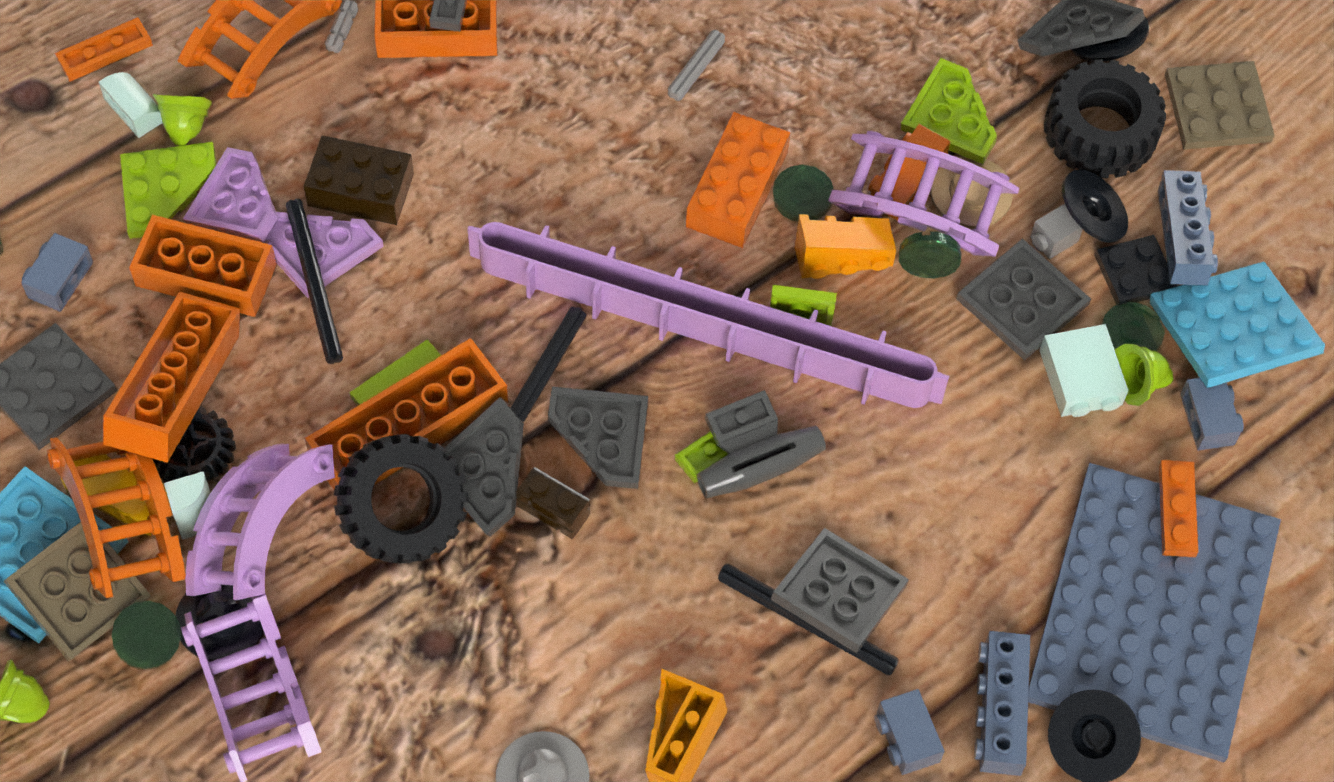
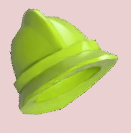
[153,94,212,146]
[1114,343,1173,406]
[0,660,50,723]

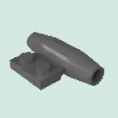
[696,390,826,498]

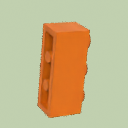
[868,124,951,221]

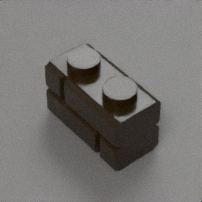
[516,467,590,539]

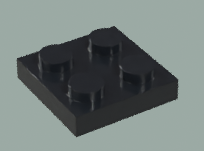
[1094,235,1178,308]

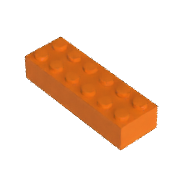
[103,292,240,463]
[305,338,508,490]

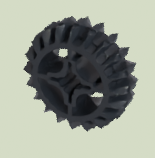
[152,405,236,483]

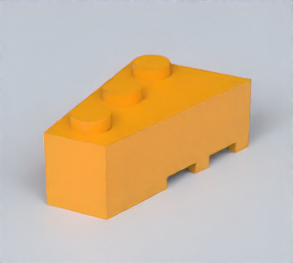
[795,214,896,279]
[645,669,727,782]

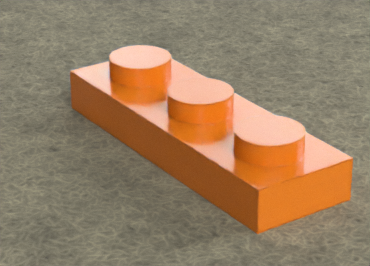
[55,17,153,82]
[1159,460,1198,557]

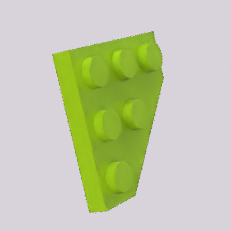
[901,58,997,164]
[120,142,216,239]

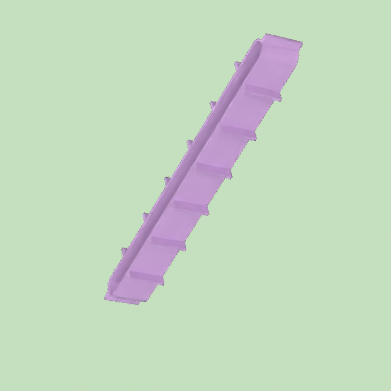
[468,222,949,408]

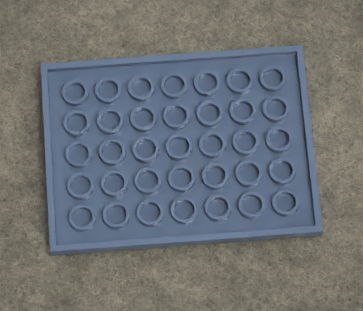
[1028,463,1281,763]

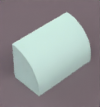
[99,72,163,138]
[164,471,211,540]

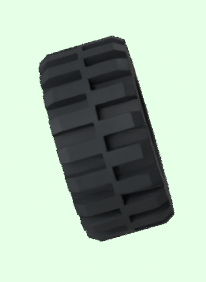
[1044,59,1166,178]
[334,434,468,563]

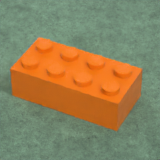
[375,0,498,58]
[686,112,791,248]
[129,215,277,317]

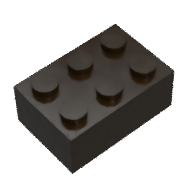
[304,135,414,225]

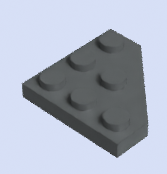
[1018,0,1145,56]
[548,387,648,489]
[444,397,524,537]

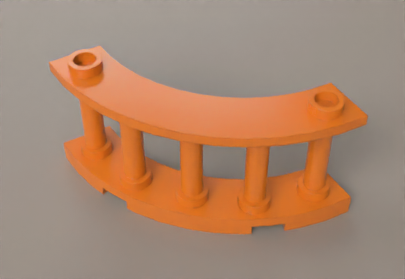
[177,0,342,99]
[47,437,186,598]

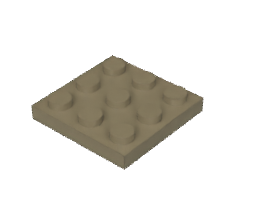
[1165,61,1275,150]
[3,522,151,661]

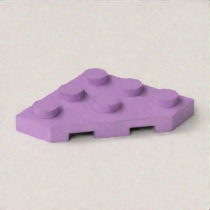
[183,147,278,243]
[263,212,384,298]

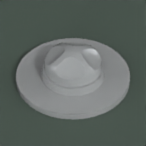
[496,731,589,782]

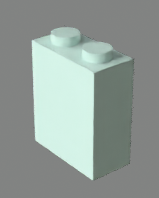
[1039,324,1128,417]

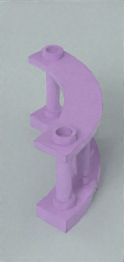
[828,131,1020,257]
[185,444,335,600]
[181,593,322,782]

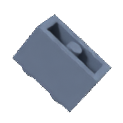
[21,233,93,312]
[1180,378,1244,451]
[874,689,945,775]

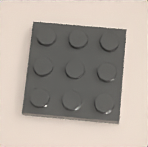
[956,238,1091,361]
[0,323,117,450]
[771,528,909,653]

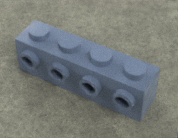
[1158,170,1218,286]
[974,631,1030,776]

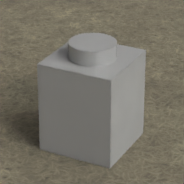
[1030,204,1083,259]

